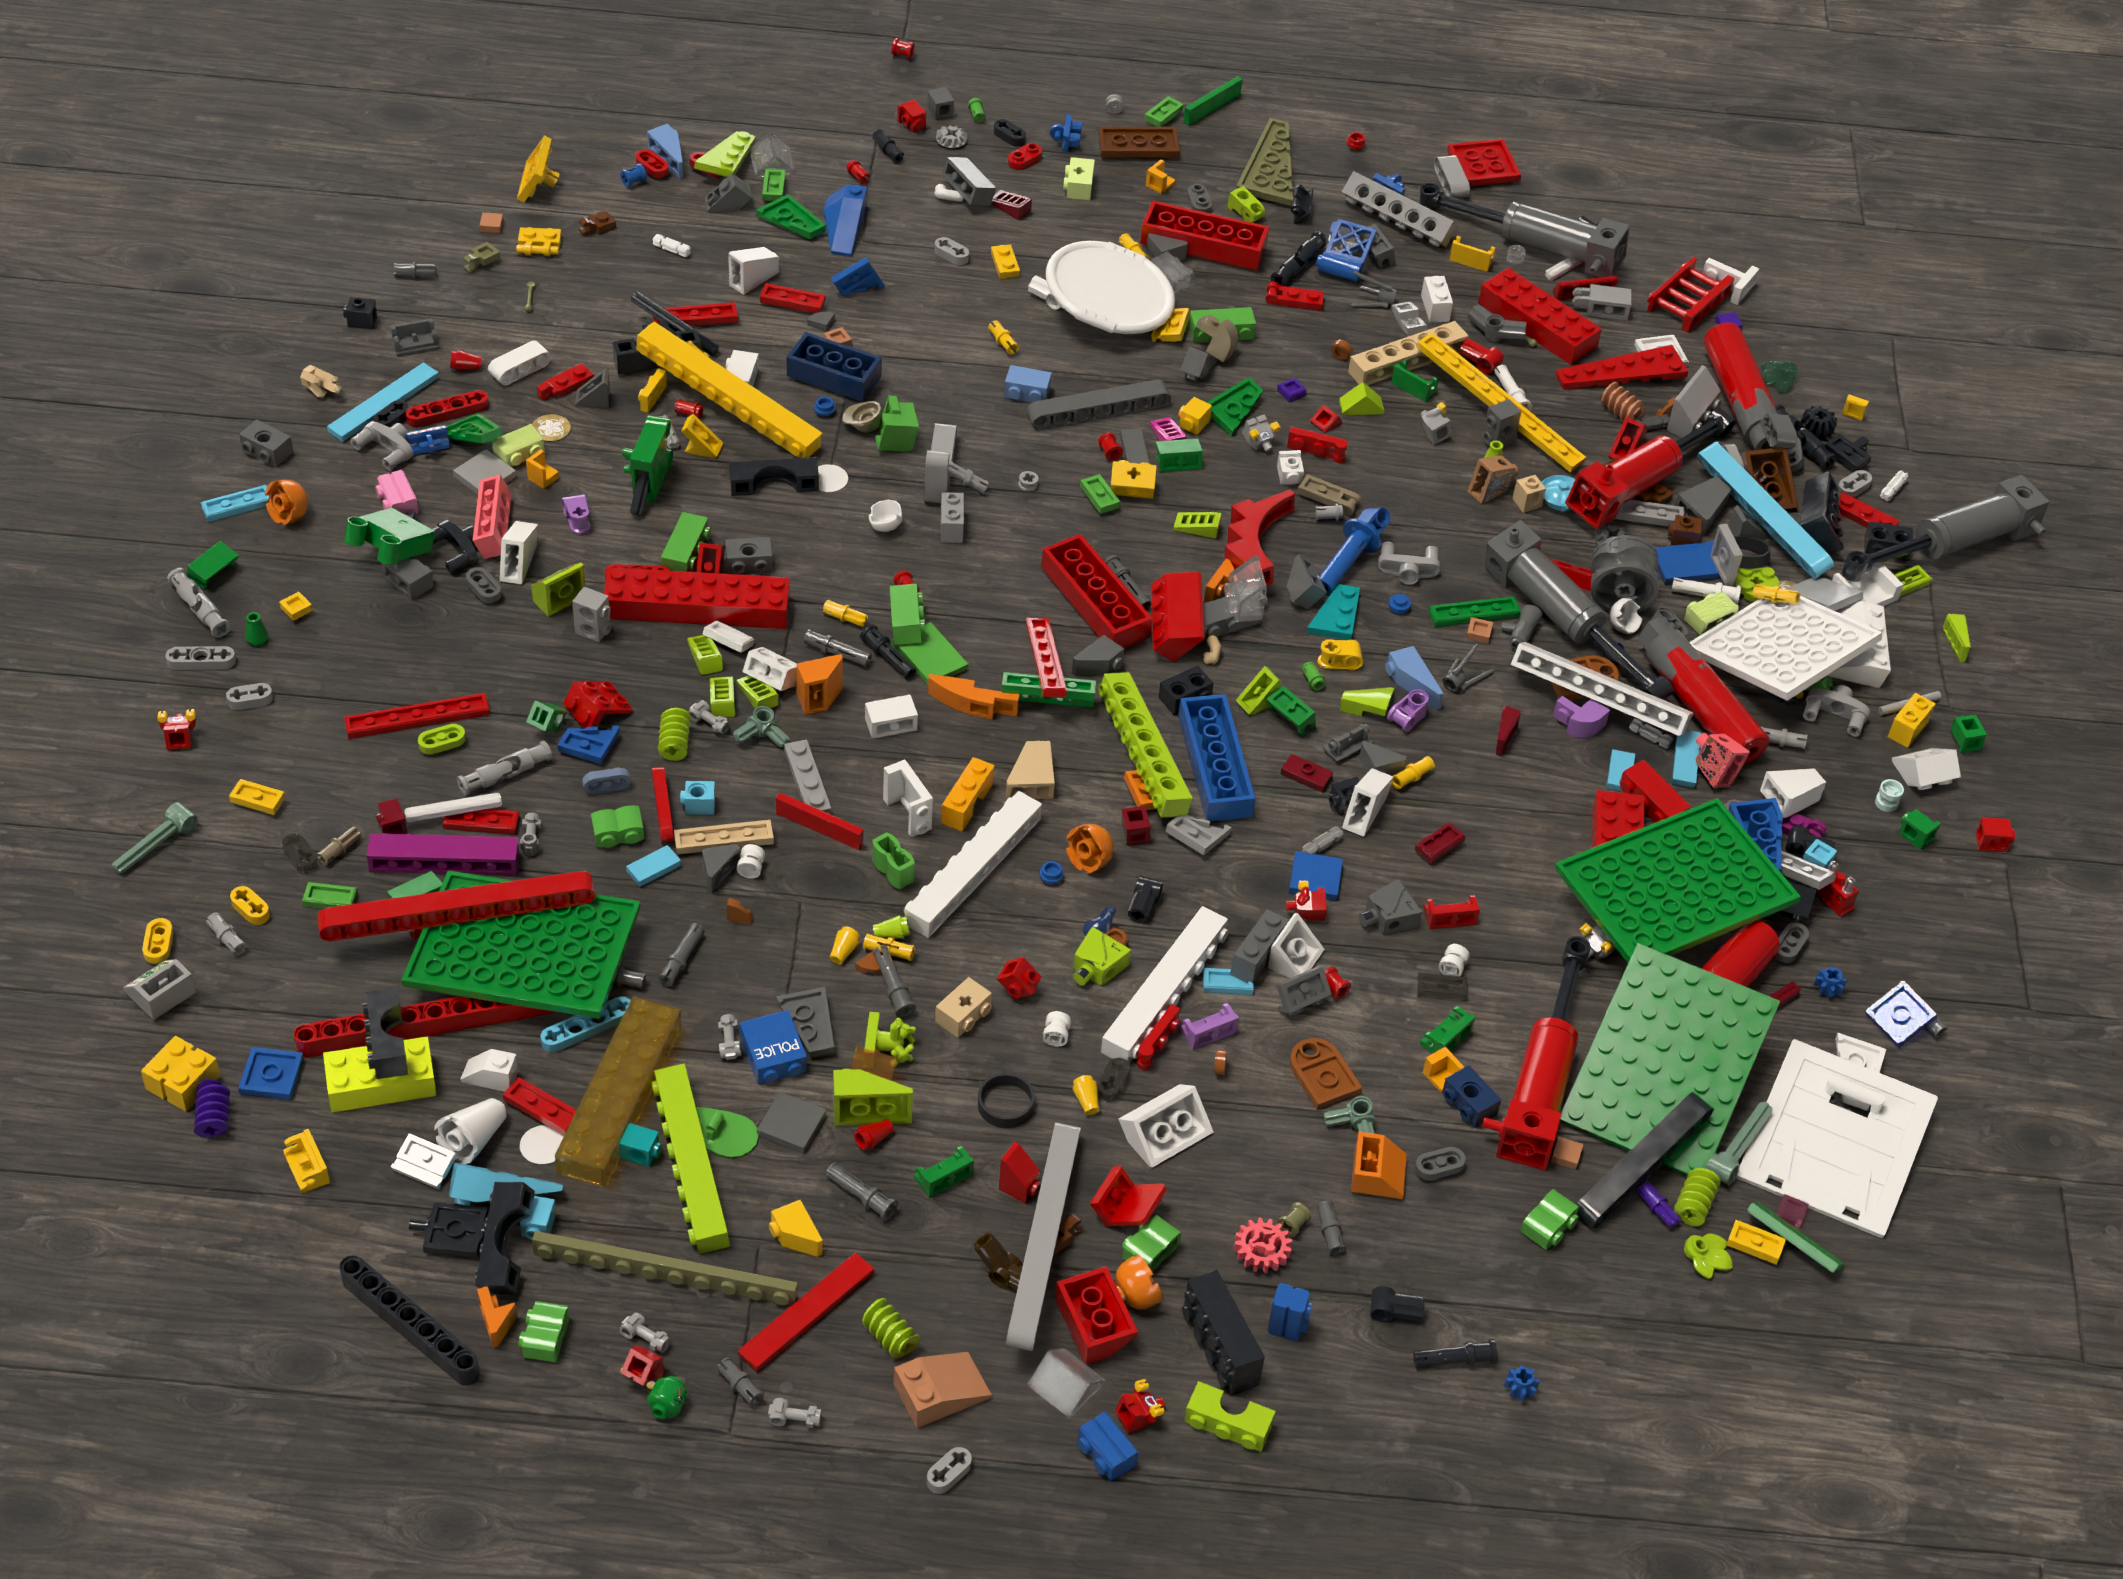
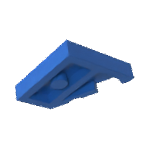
[831,257,885,296]

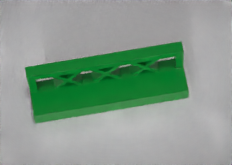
[1001,672,1096,708]

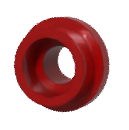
[1346,132,1366,150]

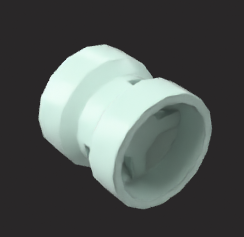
[1875,779,1904,812]

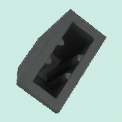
[1675,476,1731,535]

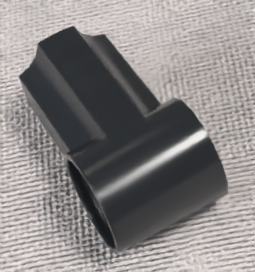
[1785,826,1836,857]
[1128,876,1163,924]
[1370,1286,1425,1322]

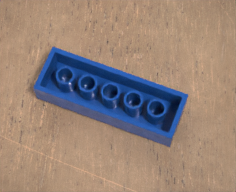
[1178,694,1255,821]

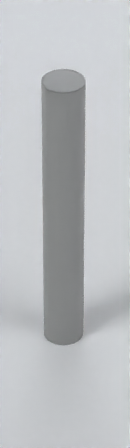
[1878,691,1941,716]

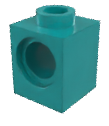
[619,1123,662,1167]

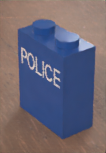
[739,1010,807,1085]

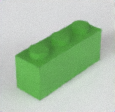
[1189,307,1256,343]
[661,512,711,572]
[890,584,925,645]

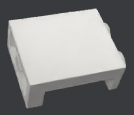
[1832,564,1903,606]
[883,760,933,837]

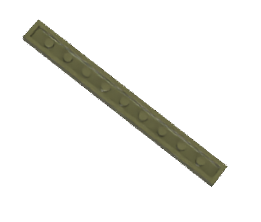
[532,1231,798,1305]

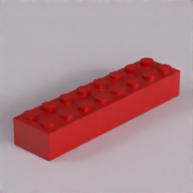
[604,567,790,629]

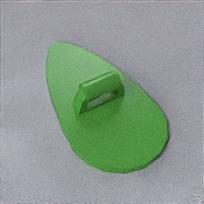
[696,1107,759,1159]

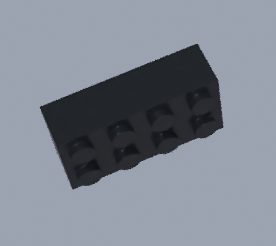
[1182,1270,1265,1396]

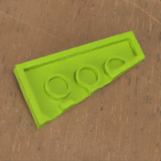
[694,131,756,177]

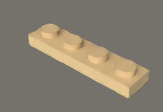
[674,820,774,855]

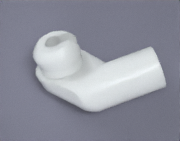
[934,184,963,202]

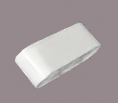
[488,341,552,385]

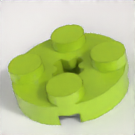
[1733,567,1779,602]

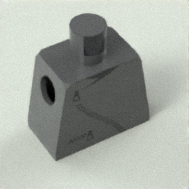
[1359,879,1422,935]

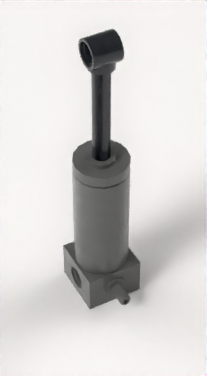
[1419,182,1630,278]
[1842,475,2050,582]
[1485,520,1674,700]

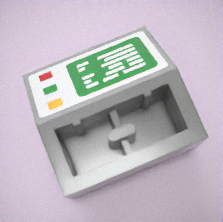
[123,959,196,1020]

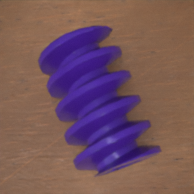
[194,1079,230,1138]

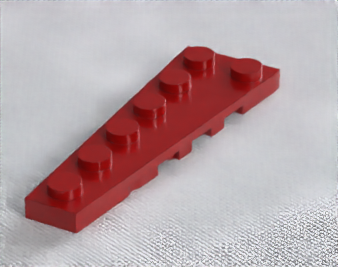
[1555,345,1688,390]

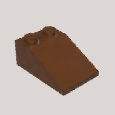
[1741,448,1798,510]

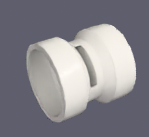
[737,844,765,879]
[1438,944,1470,979]
[1043,1011,1071,1047]

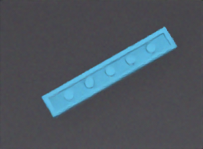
[327,362,439,442]

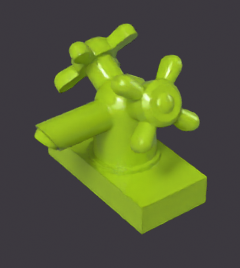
[863,1012,916,1068]

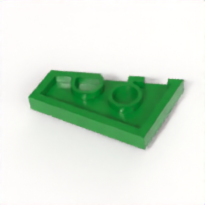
[756,194,826,239]
[1206,377,1263,436]
[446,413,503,444]

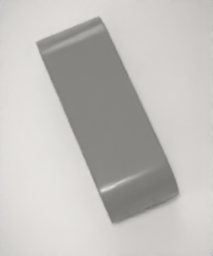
[1434,155,1470,199]

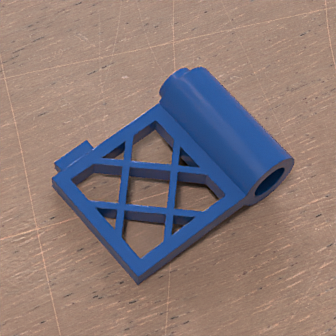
[1316,219,1377,282]

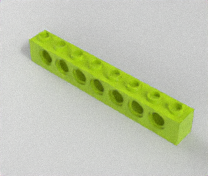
[1098,672,1193,818]

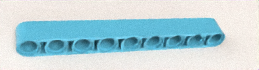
[1697,442,1834,579]

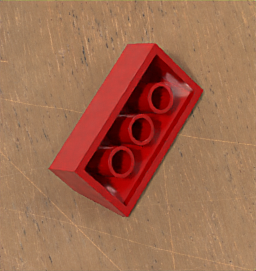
[1151,572,1205,663]

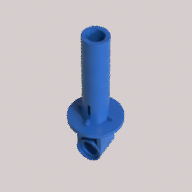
[1319,507,1390,595]

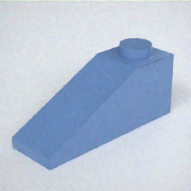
[647,124,683,179]
[1385,646,1444,710]

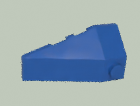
[823,184,867,257]
[1728,798,1783,872]

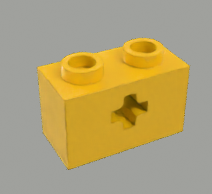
[1110,460,1156,498]
[1888,693,1936,748]

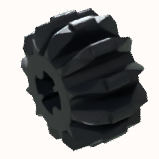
[1800,406,1837,440]

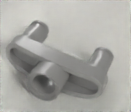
[350,421,414,471]
[1378,542,1440,585]
[1803,685,1870,737]

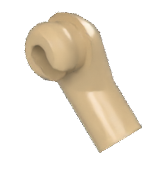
[1203,635,1222,665]

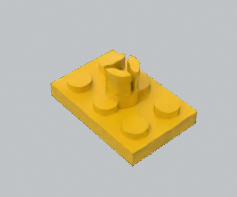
[517,135,559,203]

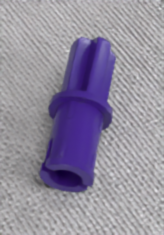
[1637,1182,1681,1228]

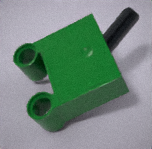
[622,415,673,516]
[344,508,435,565]

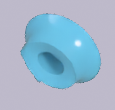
[1541,475,1575,512]

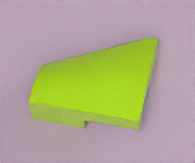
[1339,687,1394,717]

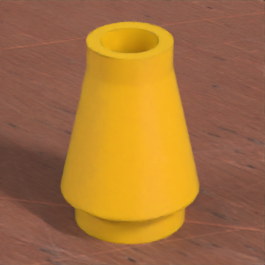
[829,926,860,965]
[1072,1075,1100,1115]

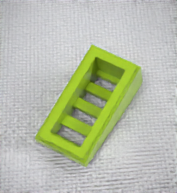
[1173,512,1222,539]
[1943,614,1971,662]
[687,635,723,675]
[736,675,778,709]
[710,677,735,718]

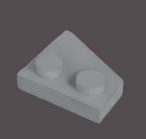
[1165,815,1232,855]

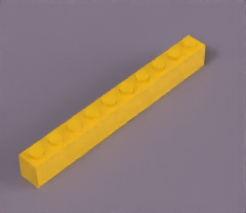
[636,322,822,458]

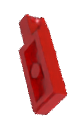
[537,363,594,401]

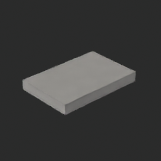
[1786,576,1864,611]

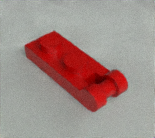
[1265,282,1324,311]
[1287,426,1348,463]
[1137,1004,1181,1070]

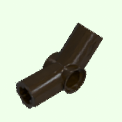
[973,1233,1023,1291]

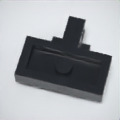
[1825,434,1871,472]

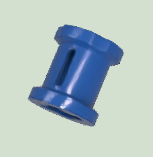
[620,164,647,188]

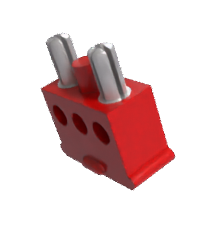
[1815,861,1859,917]

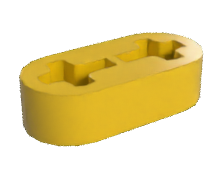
[230,886,270,925]

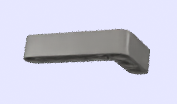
[924,423,957,504]

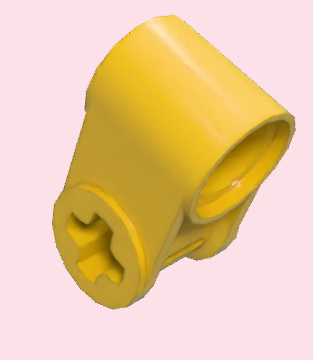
[1318,639,1363,670]

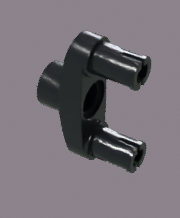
[432,520,479,574]

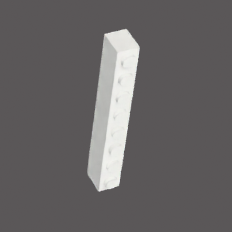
[1511,642,1693,736]
[904,791,1042,938]
[1101,906,1229,1066]

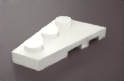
[1835,1033,1886,1111]

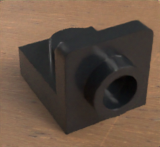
[1328,777,1360,815]

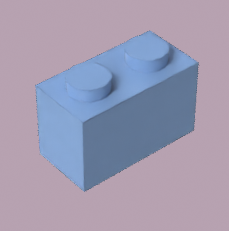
[1004,365,1052,402]

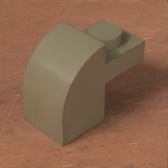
[1196,315,1238,362]

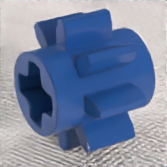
[1814,967,1847,998]
[1504,1365,1540,1401]

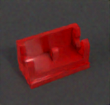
[1423,895,1480,929]

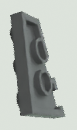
[776,987,836,1058]

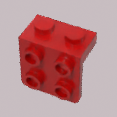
[563,681,633,729]
[1090,1166,1167,1226]

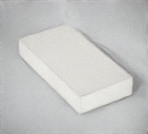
[703,621,754,652]

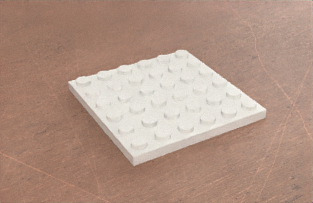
[1690,588,1882,700]

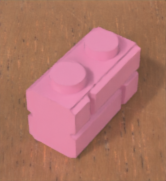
[375,470,419,515]

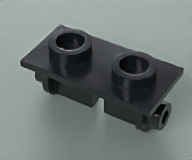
[1291,185,1314,224]

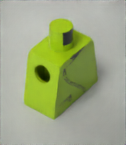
[1073,927,1131,985]

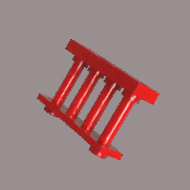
[1647,257,1735,333]

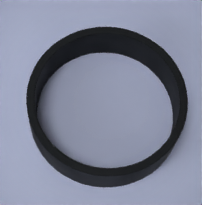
[1734,536,1771,569]
[978,1073,1035,1128]

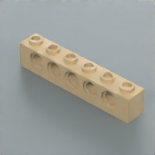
[1348,321,1469,385]

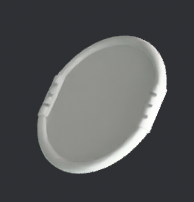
[1046,241,1175,334]

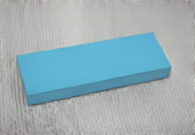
[201,485,269,522]
[1671,730,1701,788]

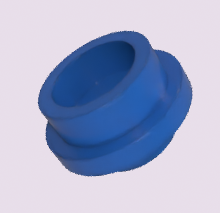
[814,397,835,416]
[1388,594,1411,615]
[1039,861,1064,884]

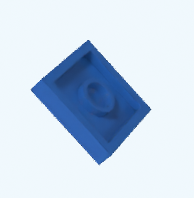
[1289,851,1343,901]
[238,1047,304,1101]

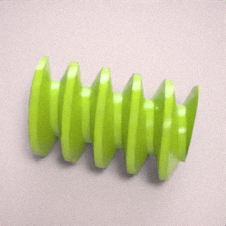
[658,708,691,761]
[1674,1168,1721,1227]
[862,1298,921,1358]

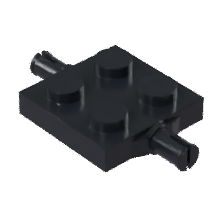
[409,1202,488,1258]

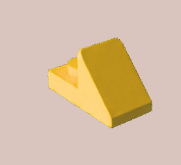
[681,414,723,459]

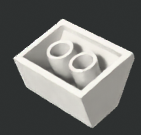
[1119,1084,1214,1168]

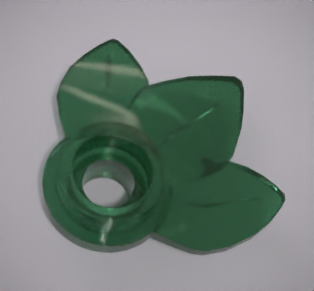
[1761,361,1798,394]

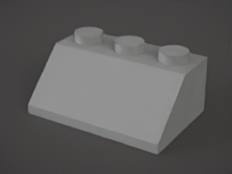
[1667,365,1721,438]

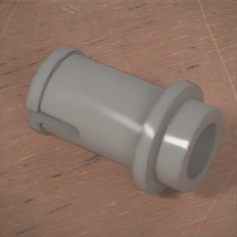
[1315,503,1343,521]

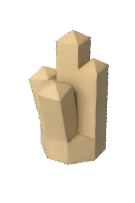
[300,365,342,398]

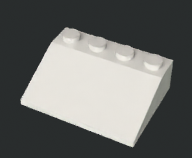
[1827,601,1891,688]

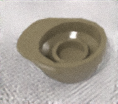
[842,401,882,433]

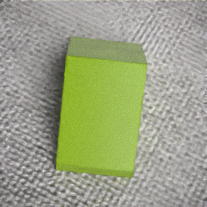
[1339,382,1384,416]
[1236,666,1281,716]

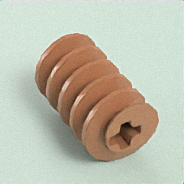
[1600,382,1646,421]

